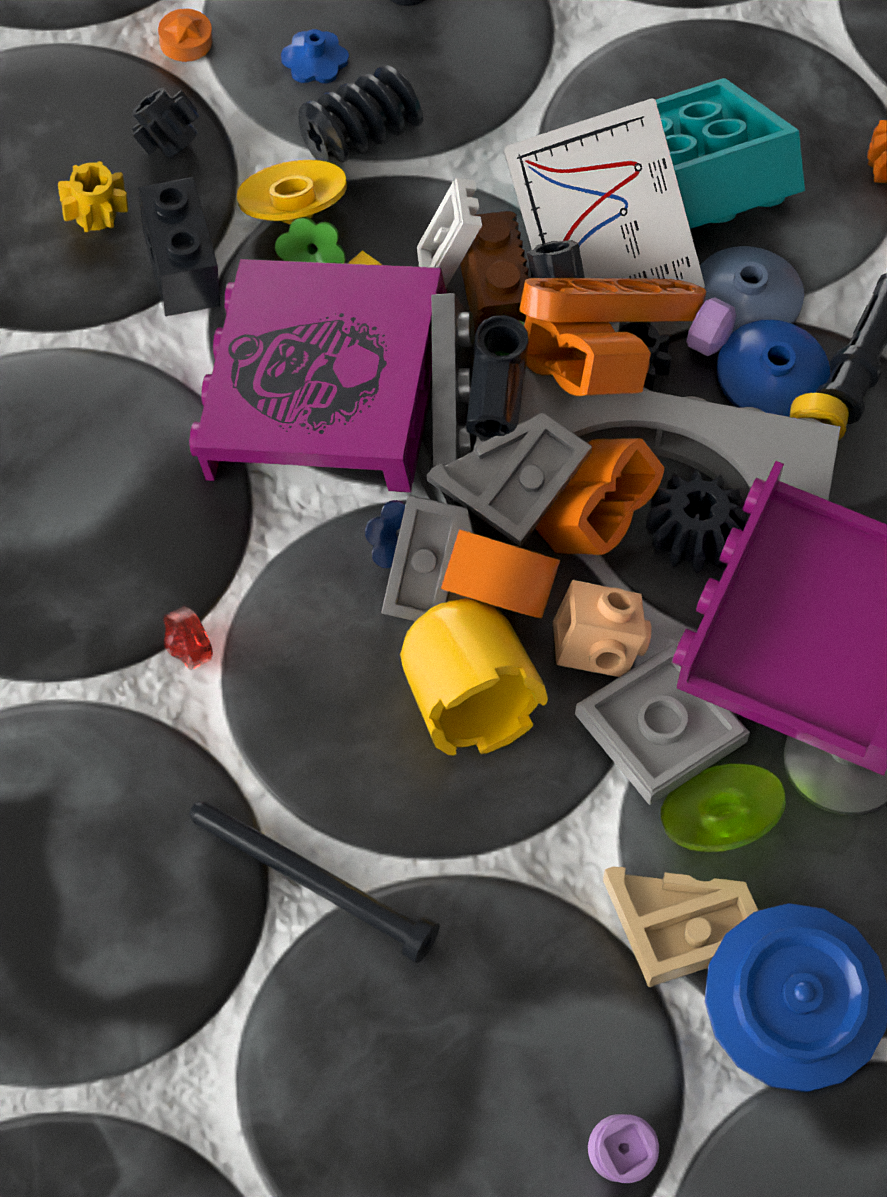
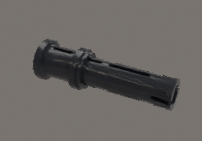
[815,273,887,424]

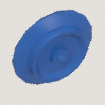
[704,903,887,1092]

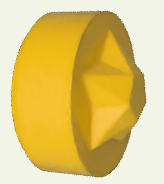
[789,393,849,441]

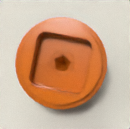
[158,9,212,62]

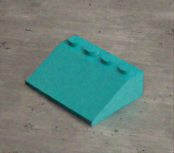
[656,78,805,229]

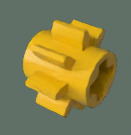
[58,161,129,232]

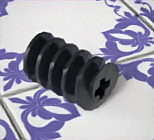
[298,65,423,163]

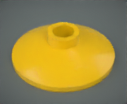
[237,160,347,224]

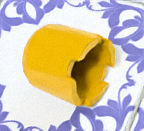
[400,598,548,756]

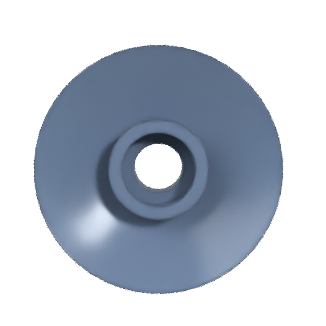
[700,246,804,334]

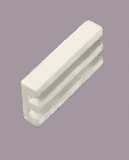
[417,178,482,288]

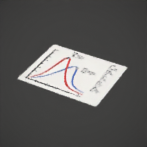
[504,98,705,288]

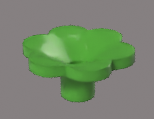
[275,217,346,264]

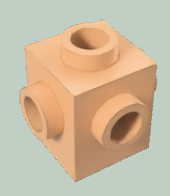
[553,580,651,677]

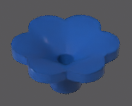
[281,29,349,84]

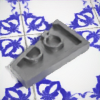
[431,293,476,467]

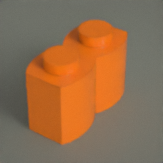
[524,315,651,396]
[535,438,665,555]

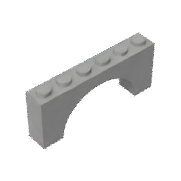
[473,366,840,519]

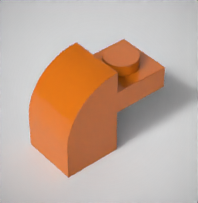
[441,529,560,619]

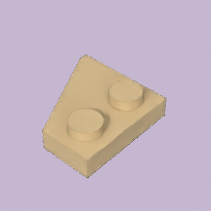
[603,866,758,987]

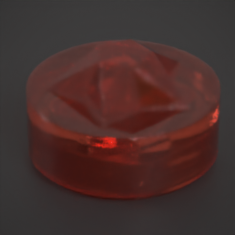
[164,606,213,670]

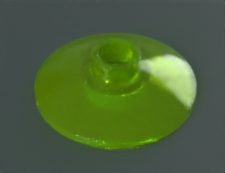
[661,764,786,852]

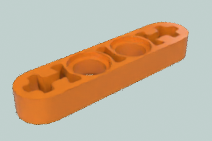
[519,278,706,322]

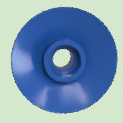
[717,320,830,417]

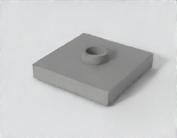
[575,643,750,805]

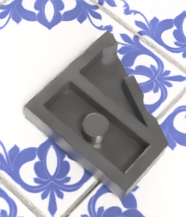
[427,413,592,547]

